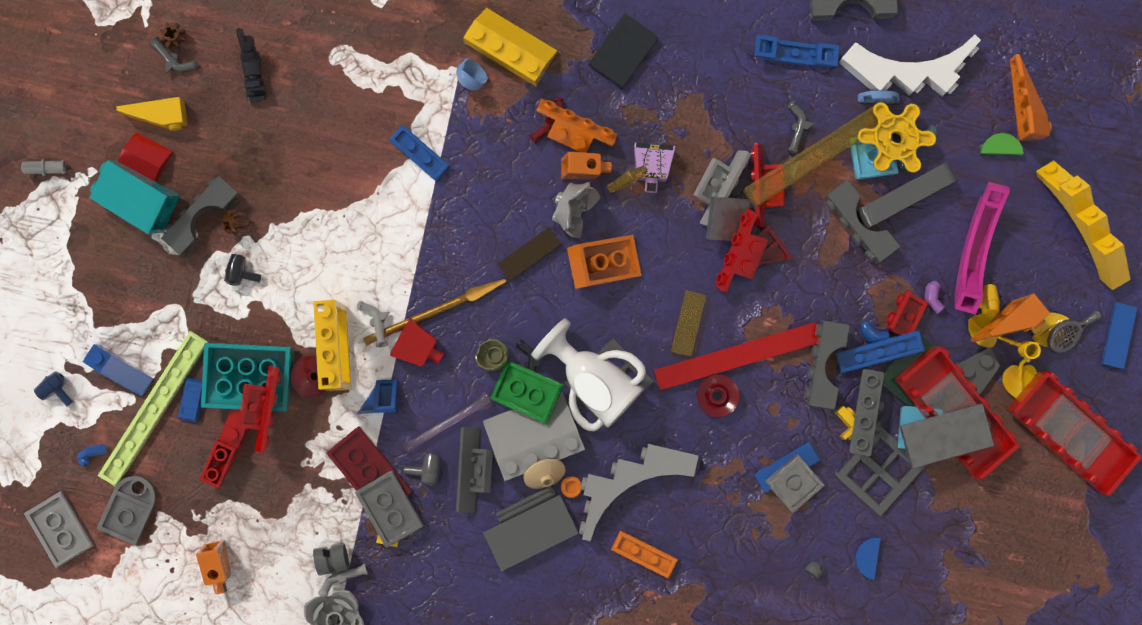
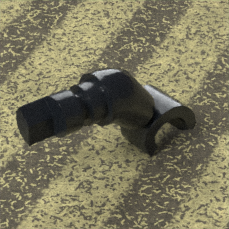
[236,28,266,102]

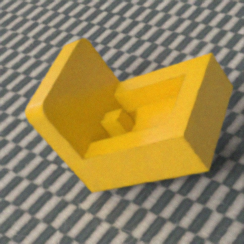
[834,406,855,440]

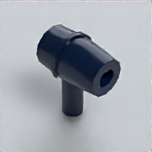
[34,371,73,407]

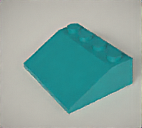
[201,343,295,412]

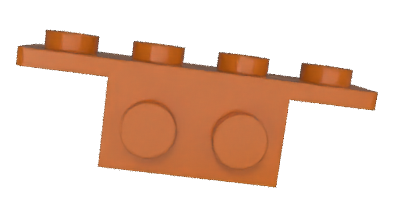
[537,99,617,153]

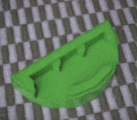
[980,133,1024,156]

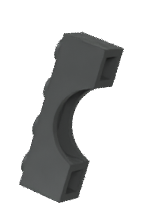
[809,0,898,21]
[161,176,242,258]
[825,180,900,264]
[804,320,850,409]

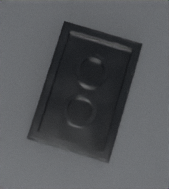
[588,13,659,89]

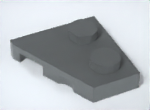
[957,347,1000,395]

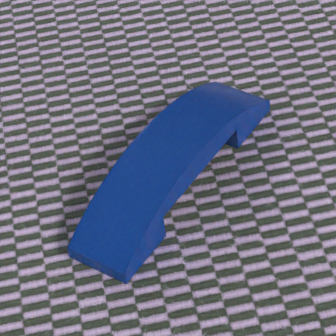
[754,35,839,67]

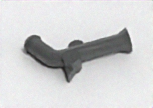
[149,36,198,74]
[787,101,815,154]

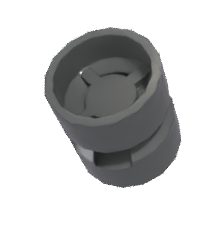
[313,542,349,576]

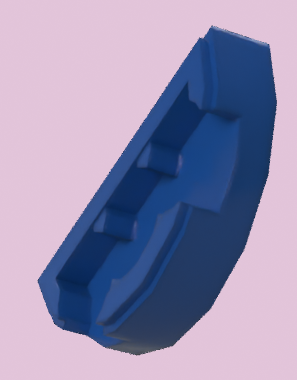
[855,537,880,580]

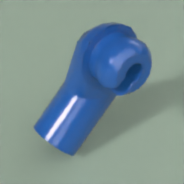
[860,321,889,343]
[77,444,107,466]

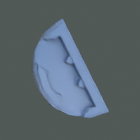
[858,90,900,104]

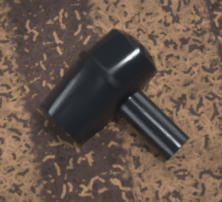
[224,254,262,286]

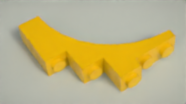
[1036,161,1130,290]

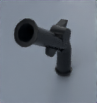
[516,340,546,372]

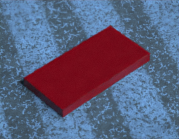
[326,426,413,496]

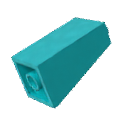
[89,160,181,234]

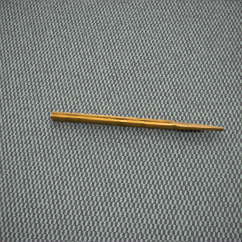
[363,279,507,346]

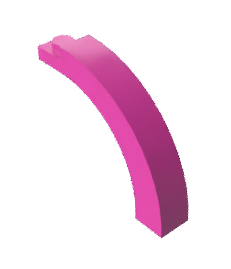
[955,182,1010,315]

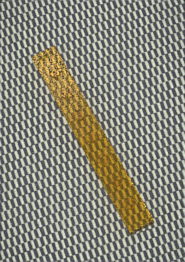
[744,102,880,207]

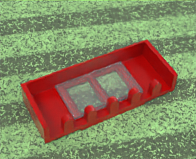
[895,346,1020,480]
[1007,371,1142,496]

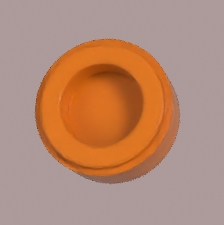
[561,476,582,498]

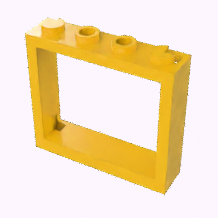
[313,300,352,391]

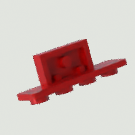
[751,143,785,229]
[716,208,768,293]
[237,365,281,453]

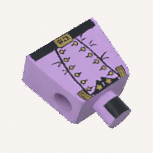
[634,143,675,193]

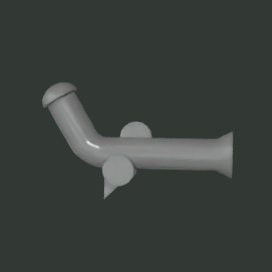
[357,300,390,348]
[318,563,368,598]

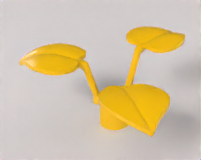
[968,313,1069,399]

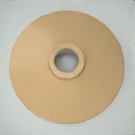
[523,459,565,489]

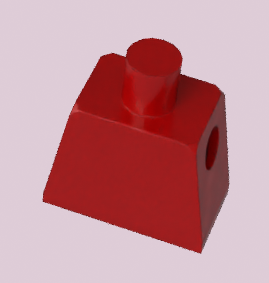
[390,317,444,366]

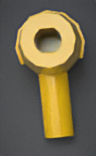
[978,284,1000,316]

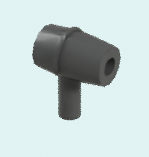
[404,454,440,486]

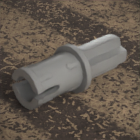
[21,159,66,176]

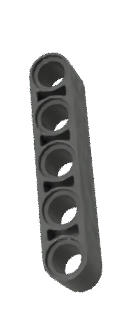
[857,162,957,229]

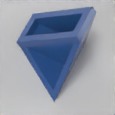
[357,379,399,414]

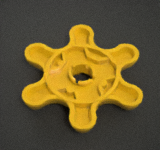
[858,102,936,173]

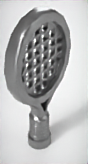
[1047,310,1102,353]

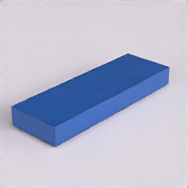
[389,124,450,182]
[1101,302,1137,369]
[753,442,820,493]

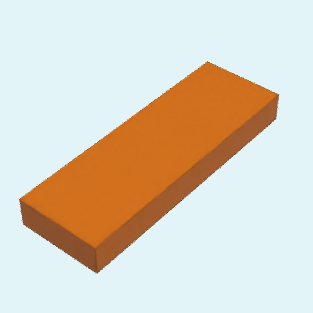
[611,530,678,579]

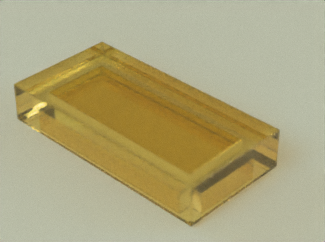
[607,165,648,193]

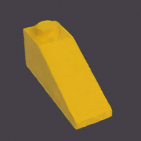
[116,97,188,131]

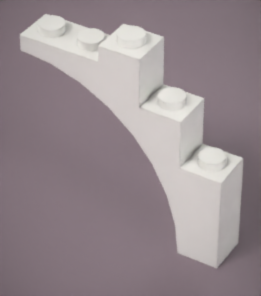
[839,35,981,97]

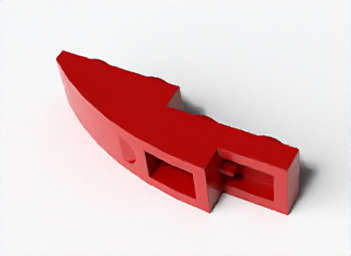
[199,409,249,488]

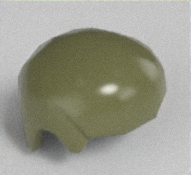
[475,339,509,371]

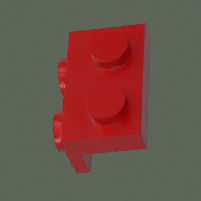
[885,290,929,335]

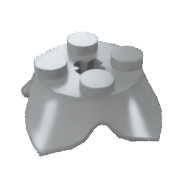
[552,182,601,238]
[304,590,364,625]

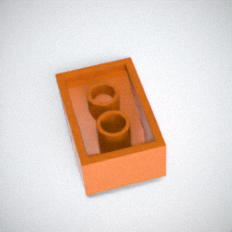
[567,235,642,289]
[970,293,1050,342]

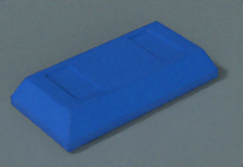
[177,378,202,423]

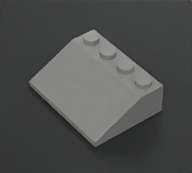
[483,392,585,481]

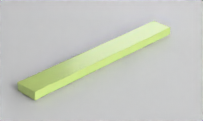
[98,331,209,487]

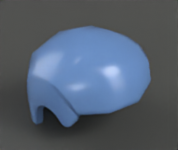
[456,58,488,90]

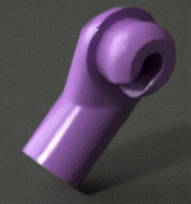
[924,281,945,313]

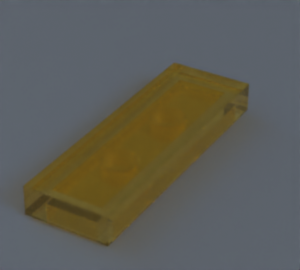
[670,290,706,357]

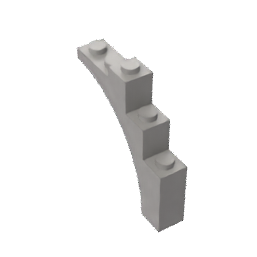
[579,444,699,541]

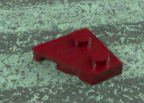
[755,225,793,266]

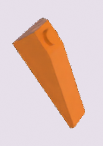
[1010,54,1052,141]

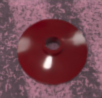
[290,355,329,398]
[697,375,740,417]

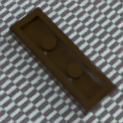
[498,227,561,281]

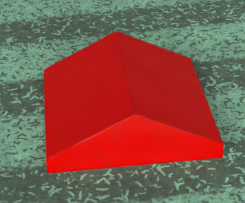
[118,132,173,182]

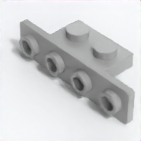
[693,150,751,226]

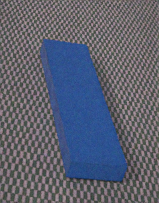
[835,330,925,374]

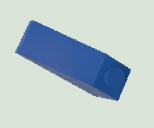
[82,344,154,397]

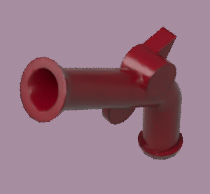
[528,97,564,145]

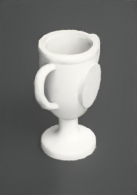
[531,318,646,431]

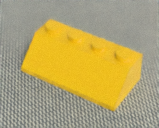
[463,8,558,86]

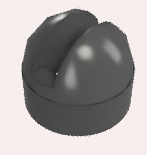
[804,561,824,580]

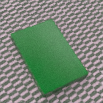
[490,360,564,424]

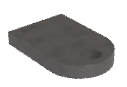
[96,476,157,546]

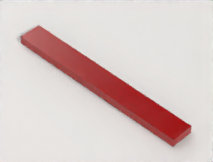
[653,322,818,391]

